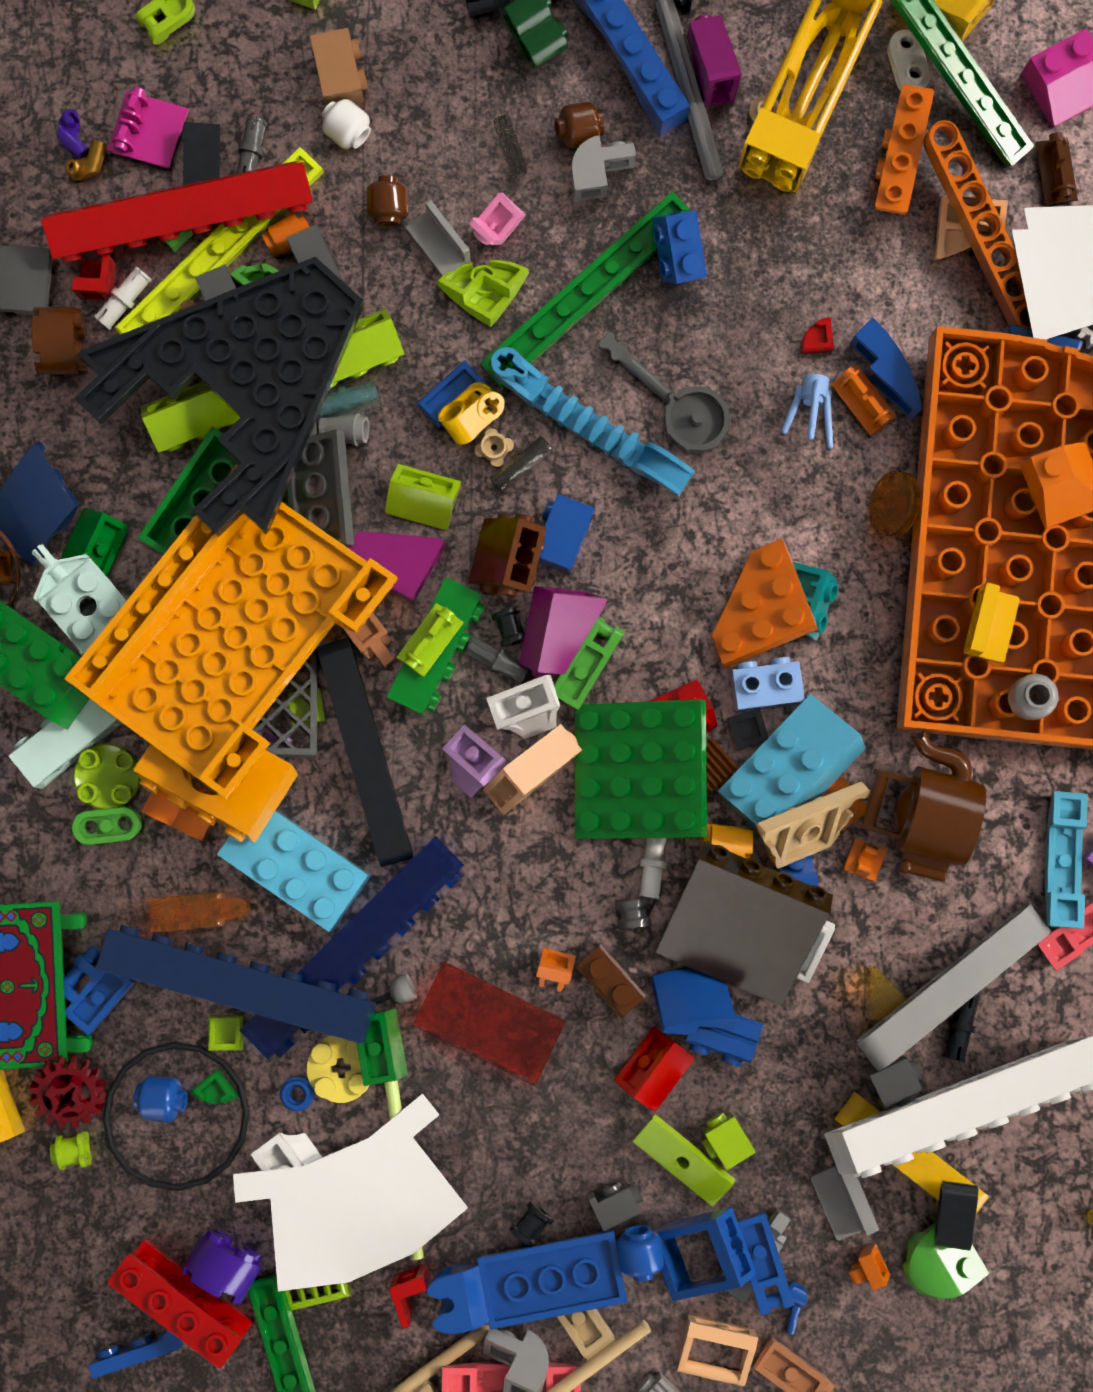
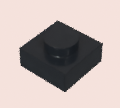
[726,708,769,751]

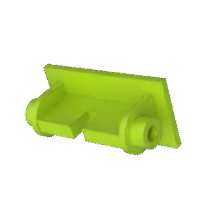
[397,603,464,677]

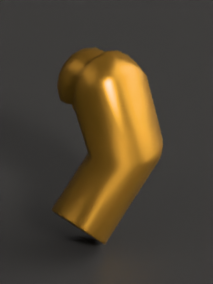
[65,139,108,181]

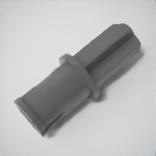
[465,637,530,685]

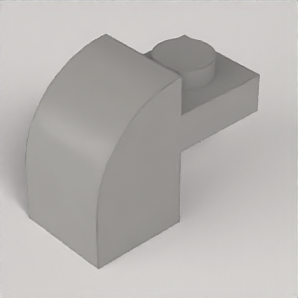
[571,135,636,202]
[483,1329,549,1392]

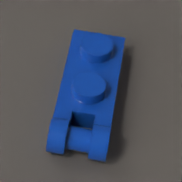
[737,1211,794,1316]
[88,1331,184,1379]

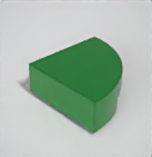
[190,1069,239,1105]

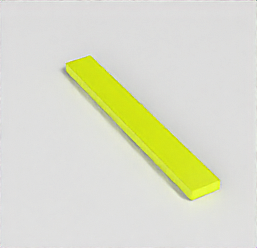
[114,147,324,335]

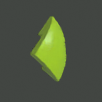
[437,260,529,327]

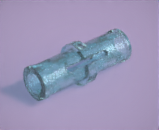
[317,380,379,419]

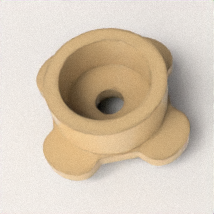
[475,428,514,467]

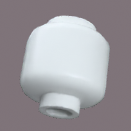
[322,99,371,149]

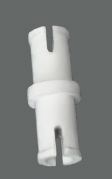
[94,266,152,330]
[639,838,667,900]

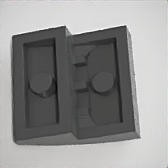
[0,246,53,316]

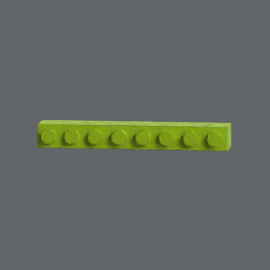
[140,309,405,453]

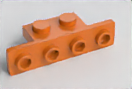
[875,84,934,215]

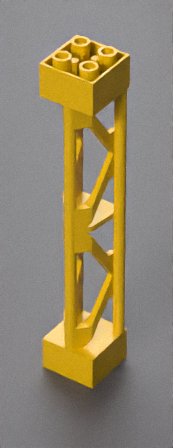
[738,0,883,193]

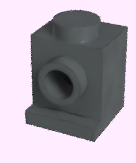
[588,1181,643,1231]

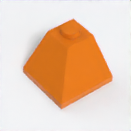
[1020,442,1093,529]

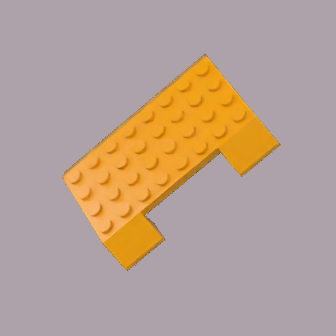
[64,464,398,800]

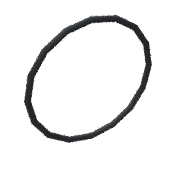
[102,1042,249,1191]

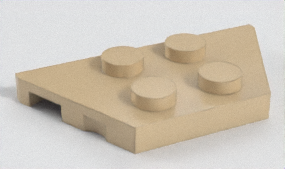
[757,781,870,869]

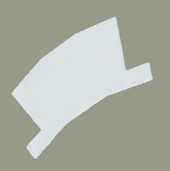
[233,1094,468,1291]

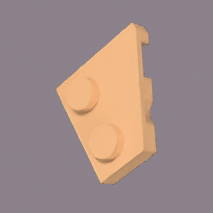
[934,195,1008,261]

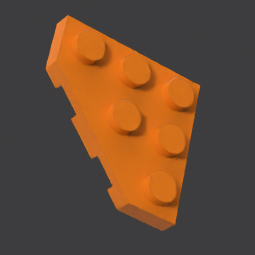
[712,538,818,668]

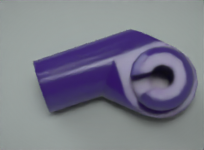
[57,109,89,160]

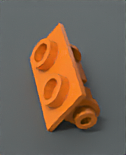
[831,365,897,436]

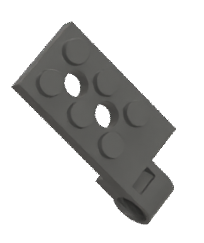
[287,422,355,547]

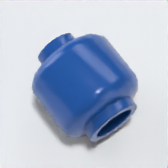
[133,1075,188,1123]
[617,1225,664,1282]

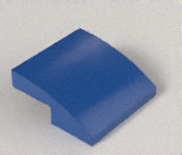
[651,968,736,1035]

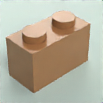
[310,28,368,106]

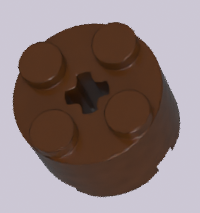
[32,307,87,374]

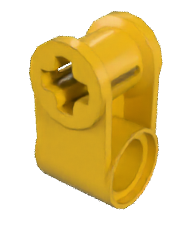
[438,382,504,445]

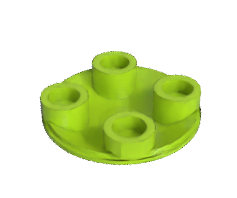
[73,743,141,809]

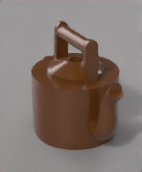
[859,730,986,881]

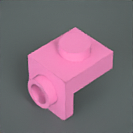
[469,192,526,246]

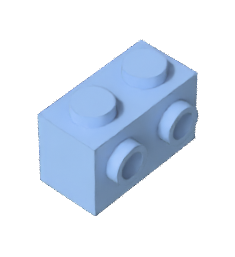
[729,657,805,713]

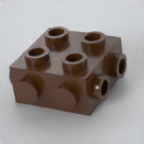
[468,513,546,597]

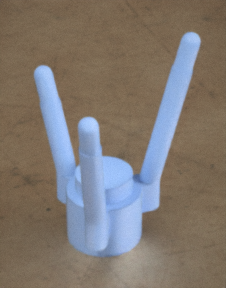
[781,374,833,450]

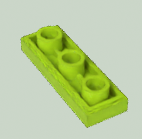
[632,1114,735,1207]

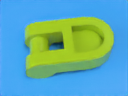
[135,0,195,45]

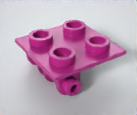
[107,86,189,169]

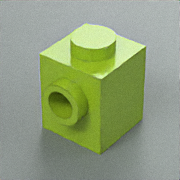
[702,1112,756,1170]

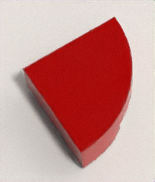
[800,317,834,355]

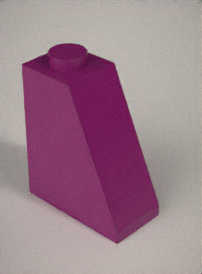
[687,15,742,108]
[347,531,446,604]
[519,586,607,677]

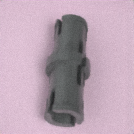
[236,116,267,174]

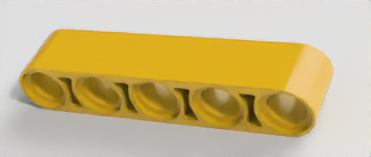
[834,1092,989,1214]

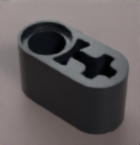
[934,1180,978,1251]

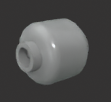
[1008,674,1059,720]

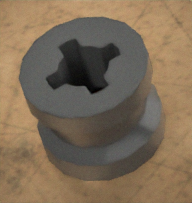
[615,898,652,929]

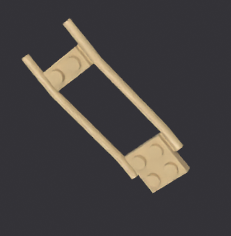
[393,1309,651,1392]

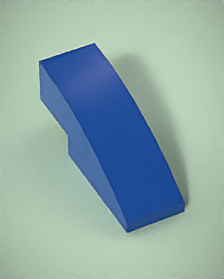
[849,317,923,420]

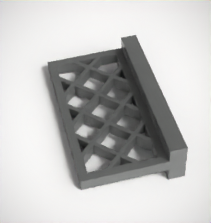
[252,647,317,758]

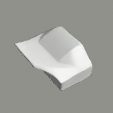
[486,675,560,739]
[250,1132,323,1171]

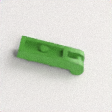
[554,616,626,710]

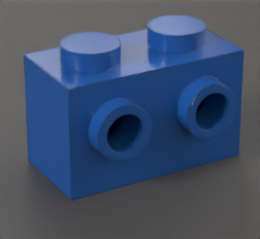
[652,210,707,284]

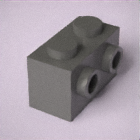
[858,1055,923,1108]

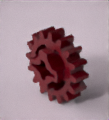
[29,1055,107,1129]

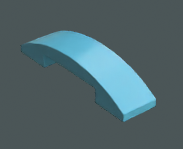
[1045,791,1088,929]

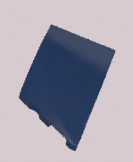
[0,441,79,566]

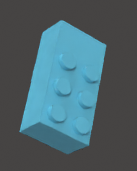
[718,694,866,832]
[217,810,372,932]

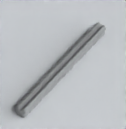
[655,0,724,180]

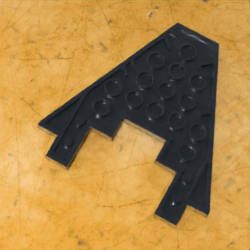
[75,256,364,537]

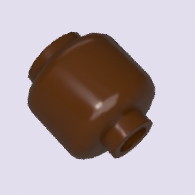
[554,102,605,148]
[367,175,409,226]

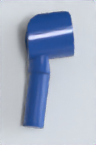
[786,1281,807,1334]

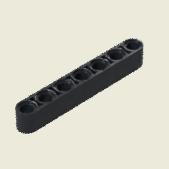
[317,637,414,868]

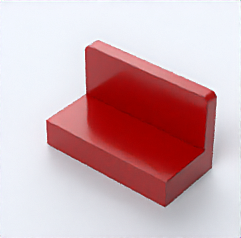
[613,1026,695,1112]
[389,1263,431,1329]

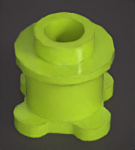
[50,1131,92,1171]

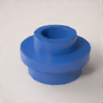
[280,1076,315,1111]

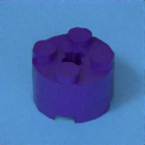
[181,1229,263,1305]

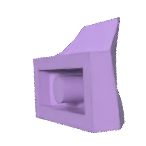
[442,724,508,798]

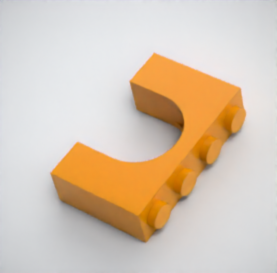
[133,744,298,844]

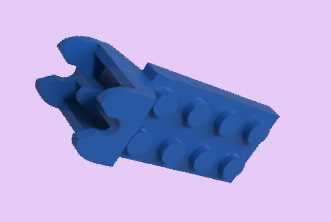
[427,1230,628,1334]

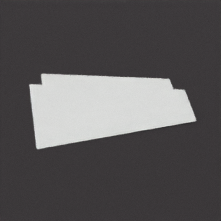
[1012,205,1093,340]

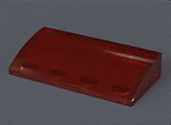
[413,961,566,1086]

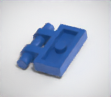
[64,945,136,1035]

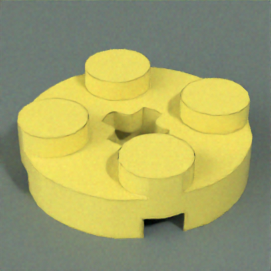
[307,1035,370,1103]

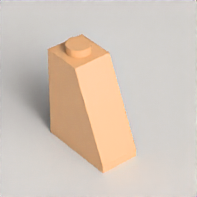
[483,724,582,816]

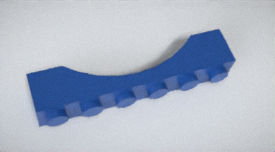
[573,0,690,137]

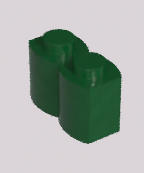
[499,0,569,68]

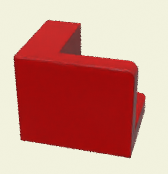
[72,254,116,302]

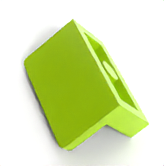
[385,464,461,530]

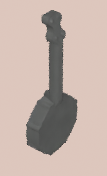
[599,332,730,453]

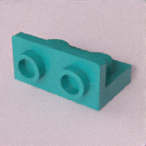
[793,562,838,641]

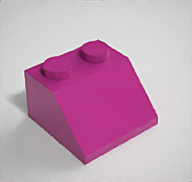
[1021,28,1093,129]

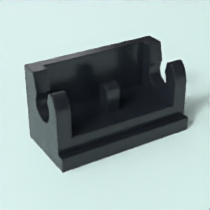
[183,122,220,185]

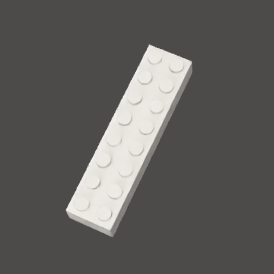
[824,1035,1093,1178]

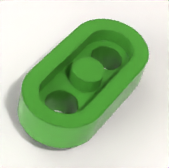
[72,806,142,845]

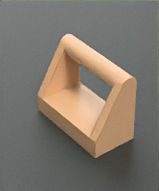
[676,1314,758,1387]

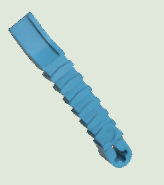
[491,347,695,497]

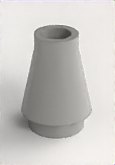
[318,413,369,446]

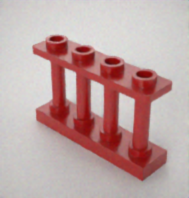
[108,1238,254,1369]

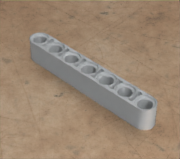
[856,903,1051,1071]

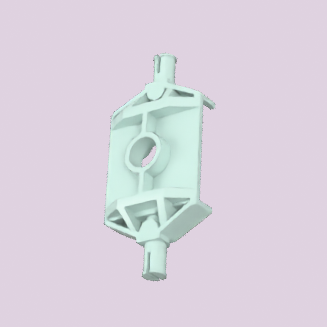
[32,544,127,655]

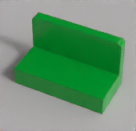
[60,508,129,577]
[356,1008,408,1086]

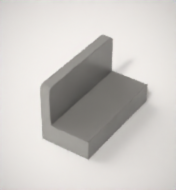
[405,199,471,277]
[810,1165,879,1241]

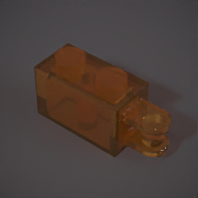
[148,892,250,933]

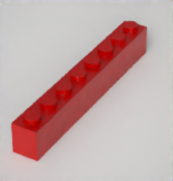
[41,159,313,262]

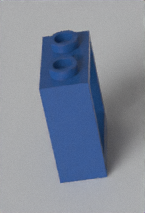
[654,1207,757,1301]

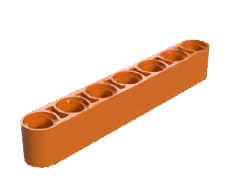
[923,120,1032,330]

